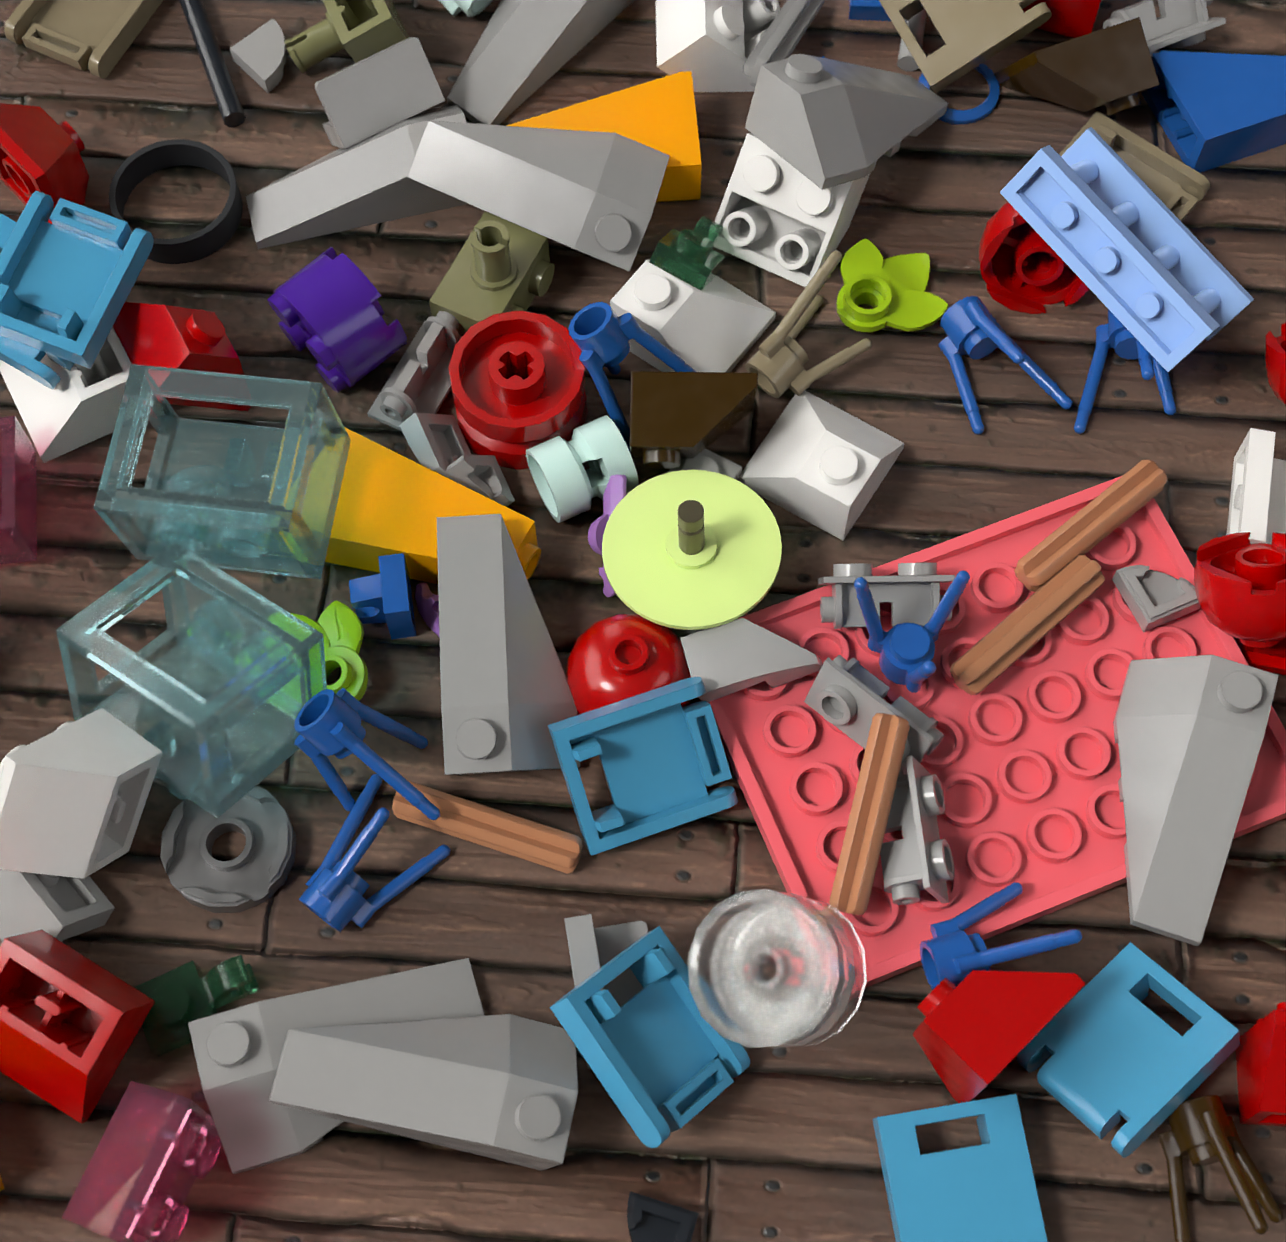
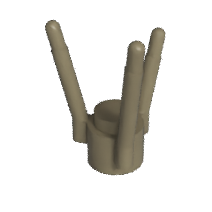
[745,250,872,398]

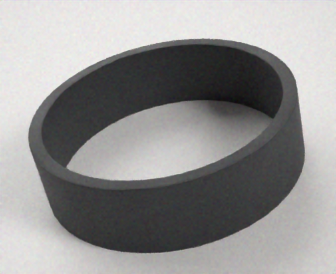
[109,139,243,264]

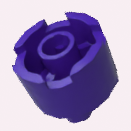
[267,247,407,393]

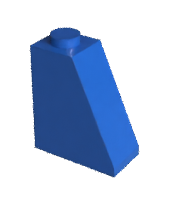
[1141,51,1286,173]

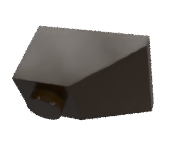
[994,17,1159,115]
[630,371,758,468]

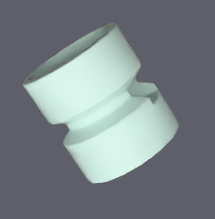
[526,415,639,523]

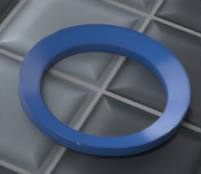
[919,63,1000,125]

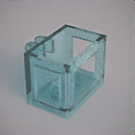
[94,364,351,579]
[56,542,327,819]

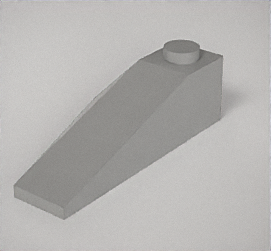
[447,0,634,125]
[745,54,949,190]
[246,105,468,249]
[407,121,670,271]
[436,514,581,776]
[1113,655,1279,947]
[188,958,485,1174]
[268,1014,578,1171]

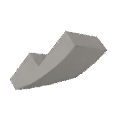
[399,412,515,507]
[680,618,823,702]

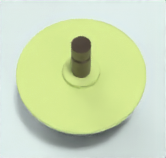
[602,470,782,637]

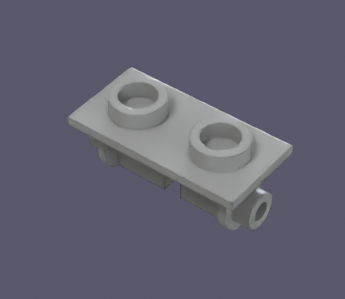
[1103,0,1226,57]
[367,311,462,431]
[818,563,955,629]
[804,655,944,775]
[880,755,955,905]

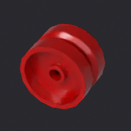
[448,310,588,470]

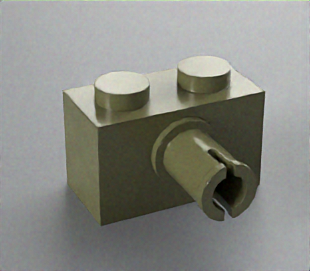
[284,0,409,73]
[429,211,554,336]

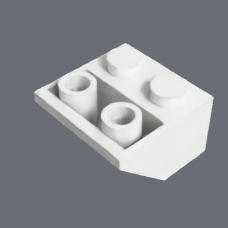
[656,0,780,92]
[707,133,870,287]
[0,326,156,463]
[0,708,163,879]

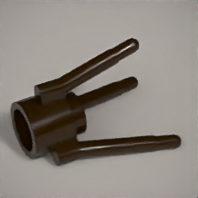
[1158,1095,1283,1242]

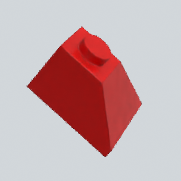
[0,103,89,224]
[113,302,254,411]
[913,970,1086,1103]

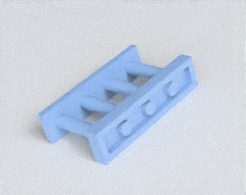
[1000,127,1254,372]

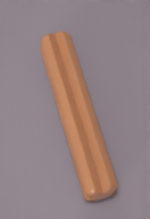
[1014,459,1168,592]
[950,555,1105,696]
[829,713,910,915]
[392,781,583,874]

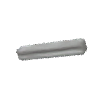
[743,0,825,87]

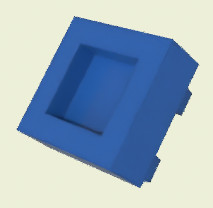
[349,553,416,639]

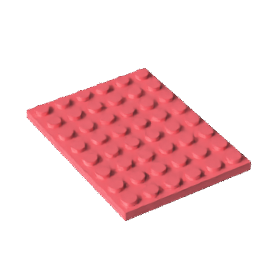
[708,476,1286,1000]

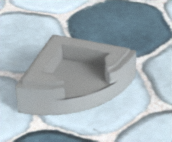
[230,18,287,93]
[1112,565,1201,633]

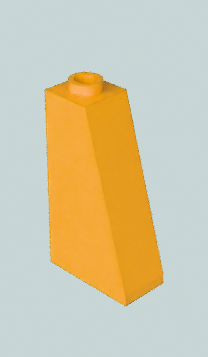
[506,71,702,202]
[274,426,541,584]

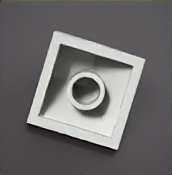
[610,254,776,373]
[738,391,904,541]

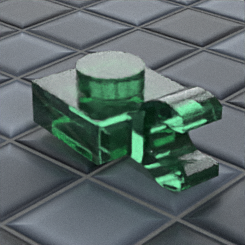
[649,216,725,291]
[134,955,260,1057]

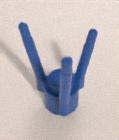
[938,296,1072,435]
[568,302,696,454]
[1074,309,1176,434]
[854,570,970,693]
[294,688,440,820]
[299,774,451,933]
[920,882,1082,990]

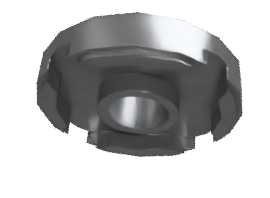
[160,781,296,913]

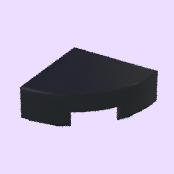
[627,1191,699,1242]

